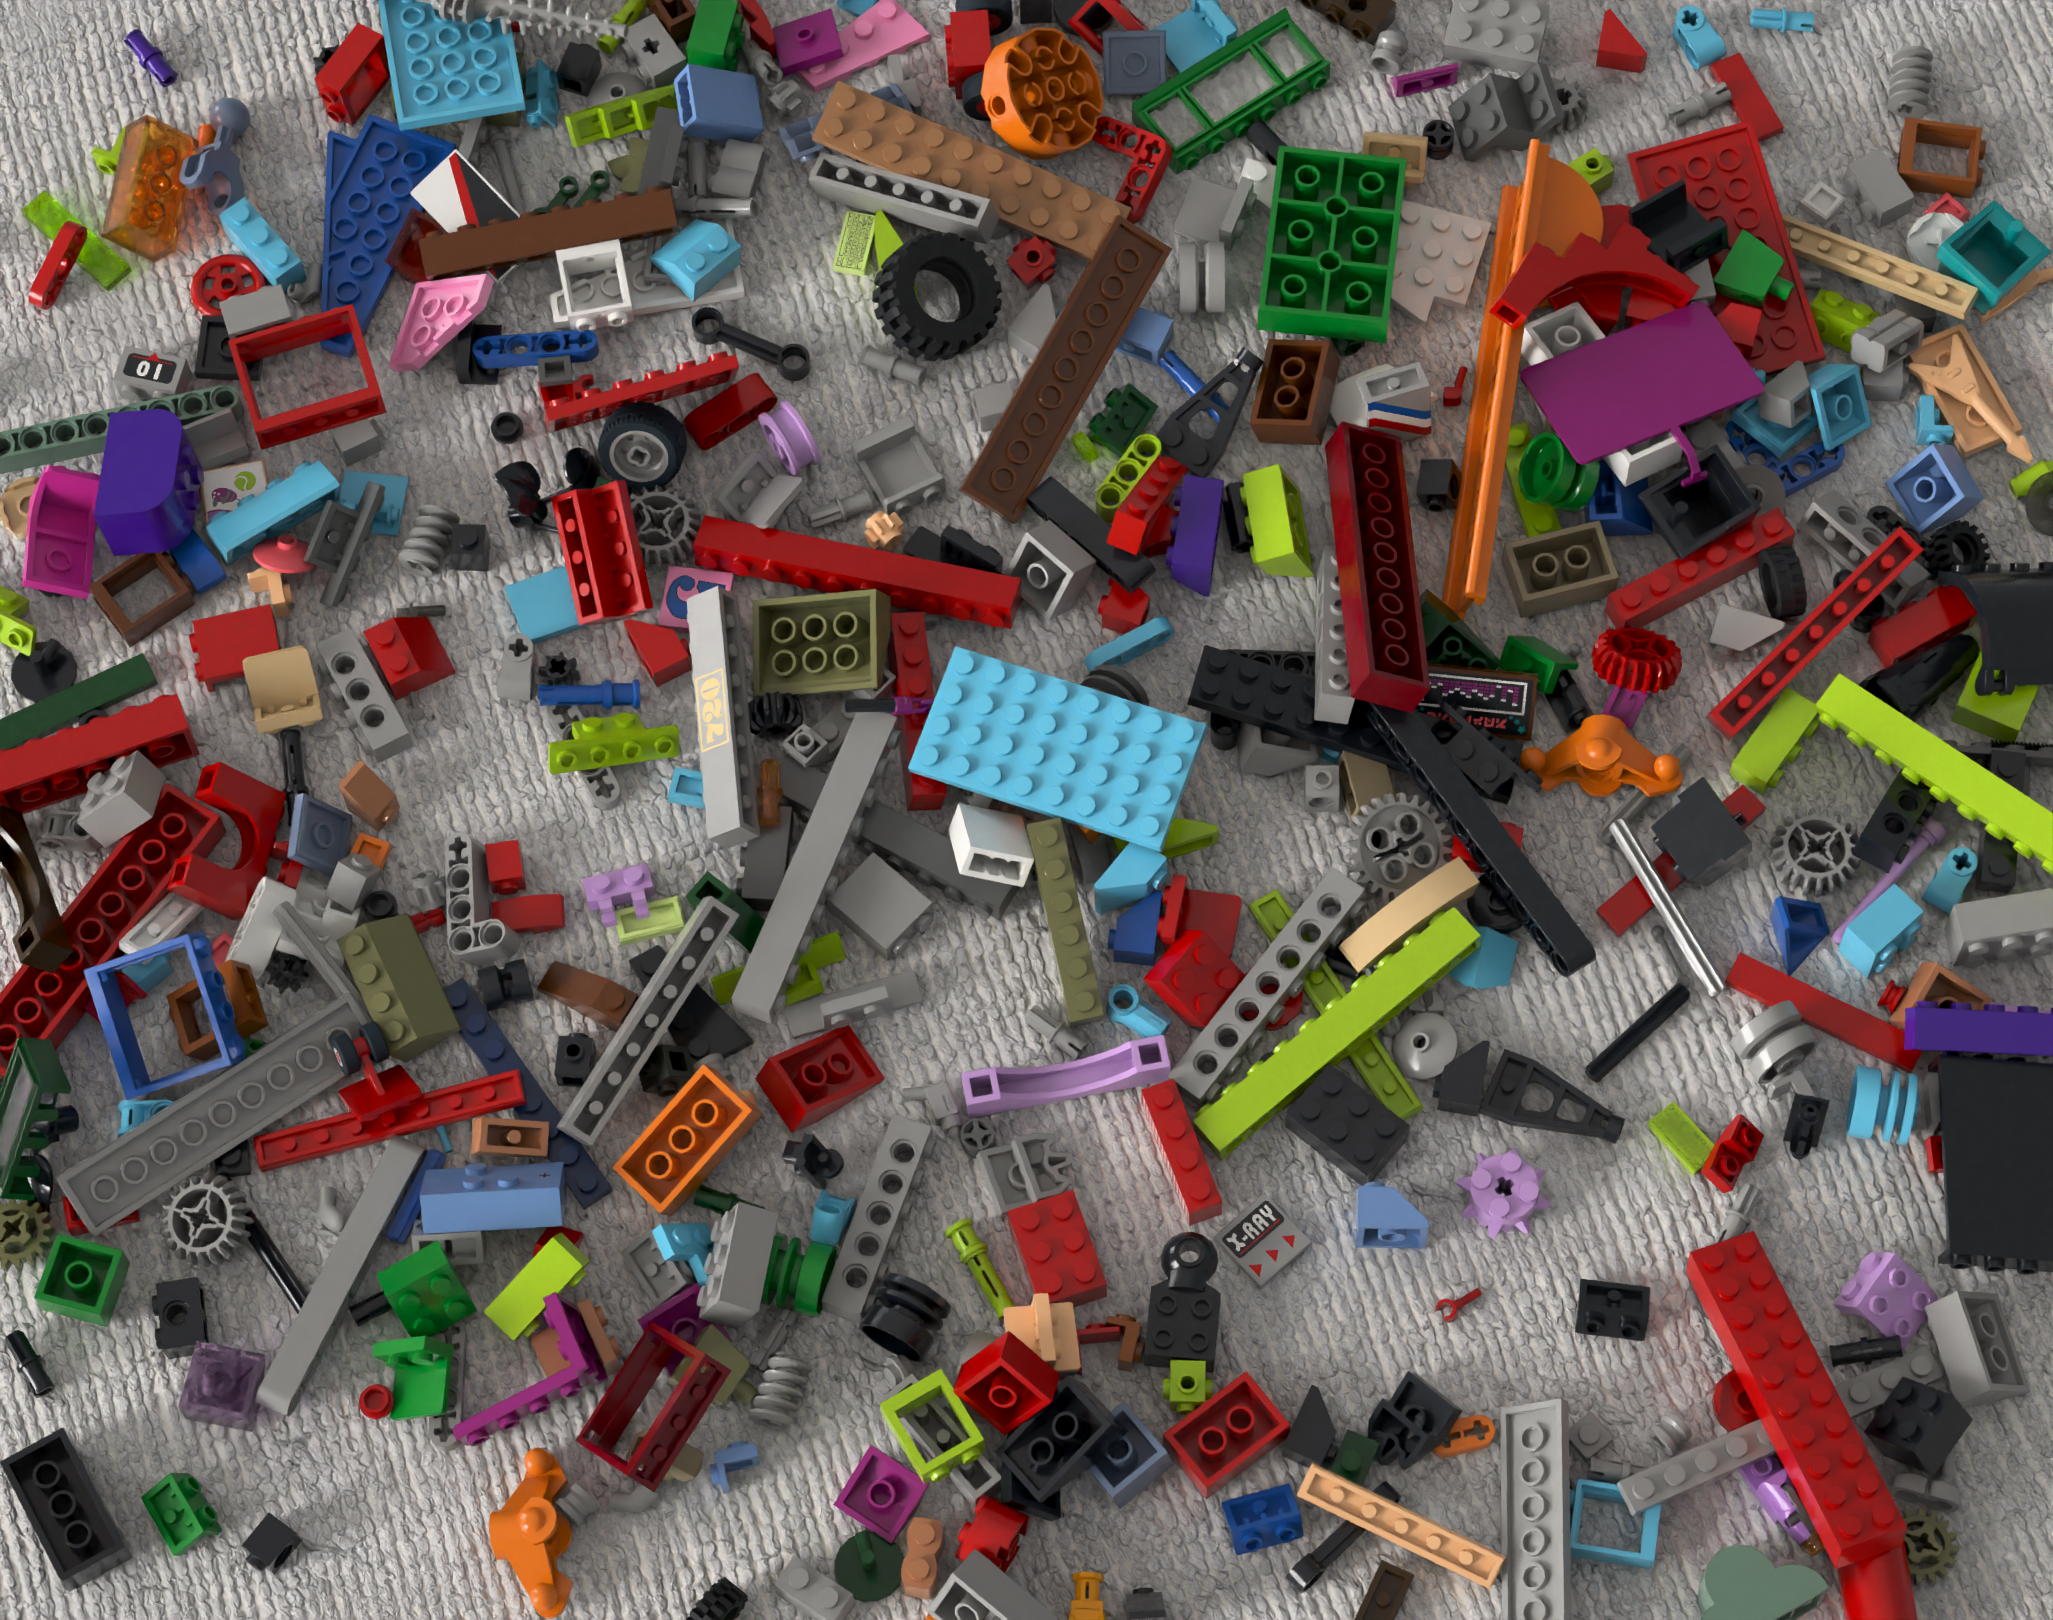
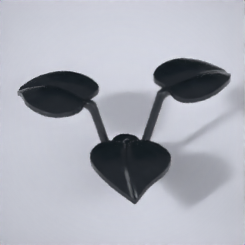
[492,447,601,570]
[0,1073,79,1213]

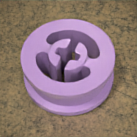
[758,400,821,477]

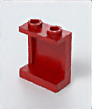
[189,604,281,692]

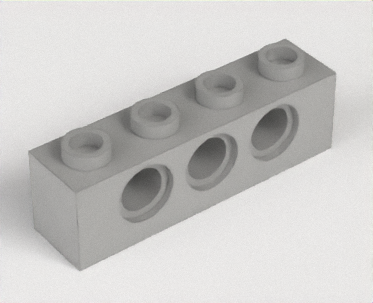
[1798,489,1931,610]
[315,627,414,763]

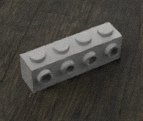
[885,1373,1001,1509]

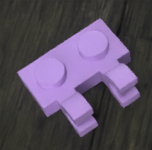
[582,863,655,928]

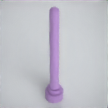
[1832,817,1947,944]

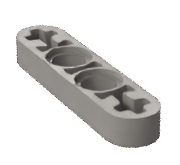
[547,705,622,810]
[429,1320,467,1452]

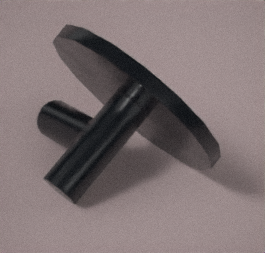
[11,638,77,702]

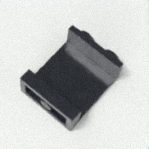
[1628,180,1729,273]

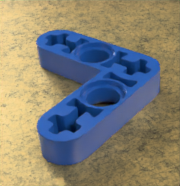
[1725,420,1845,498]

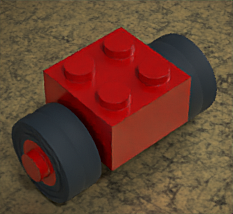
[944,0,1013,121]

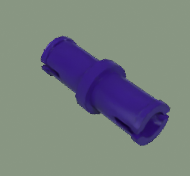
[124,29,178,87]

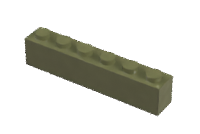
[1026,817,1104,1028]

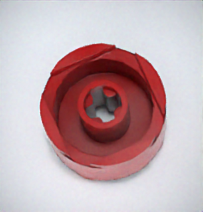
[955,1494,1030,1573]

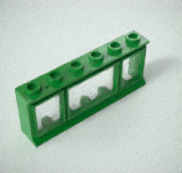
[1132,8,1330,175]

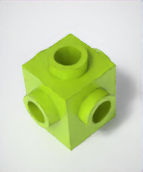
[1163,1360,1212,1416]

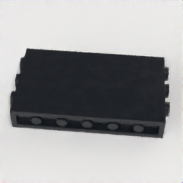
[1928,1051,2053,1275]

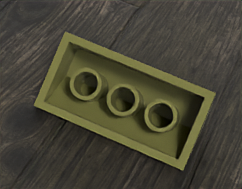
[336,914,462,1063]

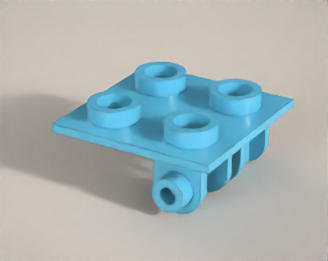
[335,470,409,537]

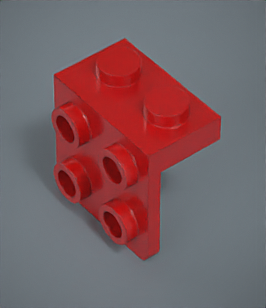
[1157,874,1242,958]

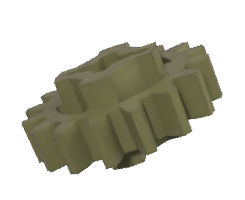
[0,1199,55,1272]
[1903,1507,1959,1587]

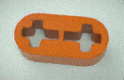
[1431,1415,1495,1458]

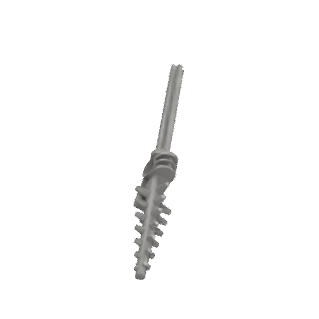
[414,0,629,39]

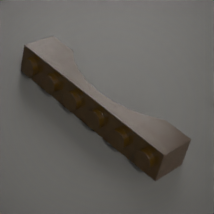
[0,804,73,974]

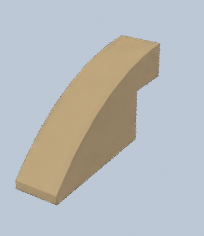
[1339,856,1480,973]

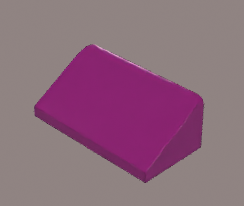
[1391,63,1458,98]

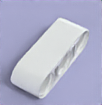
[225,876,296,980]

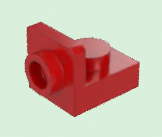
[270,841,303,890]

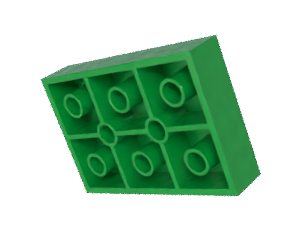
[1257,145,1407,344]

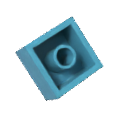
[1838,883,1924,979]

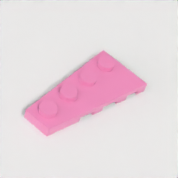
[795,0,930,93]

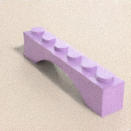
[961,1035,1171,1119]

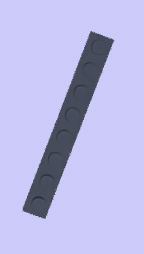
[444,977,613,1210]

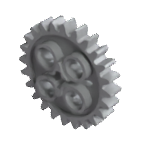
[1343,792,1452,902]

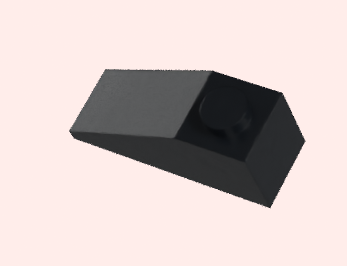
[1126,1588,1165,1620]

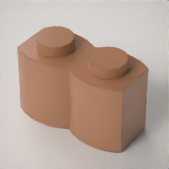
[901,1517,944,1600]

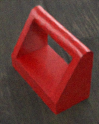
[1067,0,1149,58]

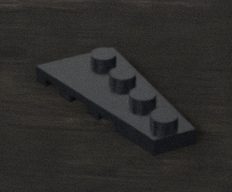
[629,945,753,1067]

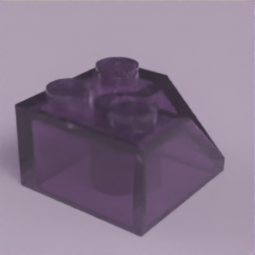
[178,1341,266,1432]

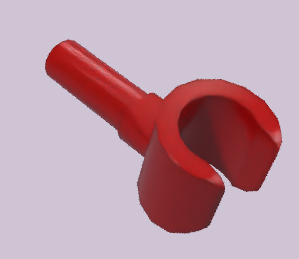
[1443,366,1468,406]
[1436,1288,1482,1323]

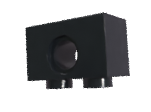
[152,1277,210,1359]

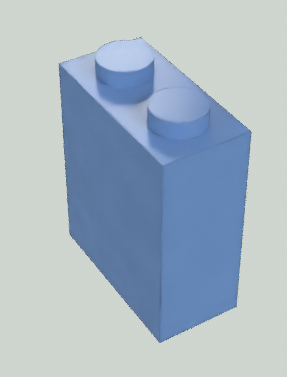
[674,64,764,143]

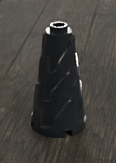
[1859,634,1979,722]

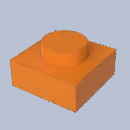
[349,832,392,877]

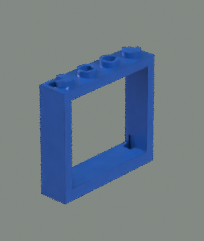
[83,930,246,1100]

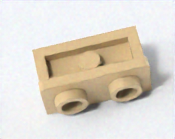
[1362,131,1428,186]

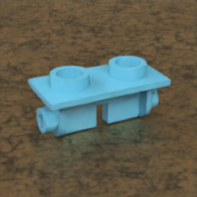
[525,59,559,128]

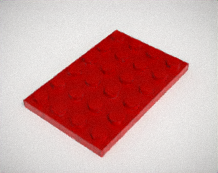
[545,351,739,434]

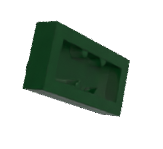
[1330,1429,1380,1486]

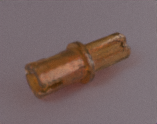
[757,759,783,826]

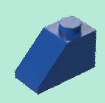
[1107,891,1162,966]

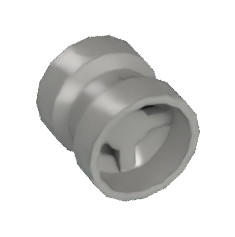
[1370,31,1409,75]

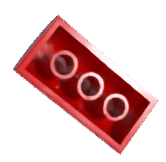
[1837,1539,1918,1620]

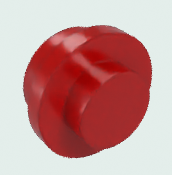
[359,1384,394,1420]

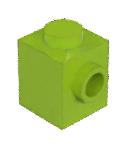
[1567,147,1615,195]

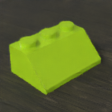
[1240,464,1314,578]

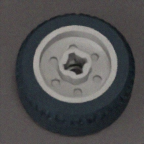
[598,402,687,490]

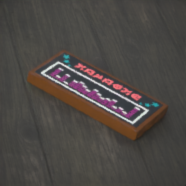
[1415,663,1538,741]

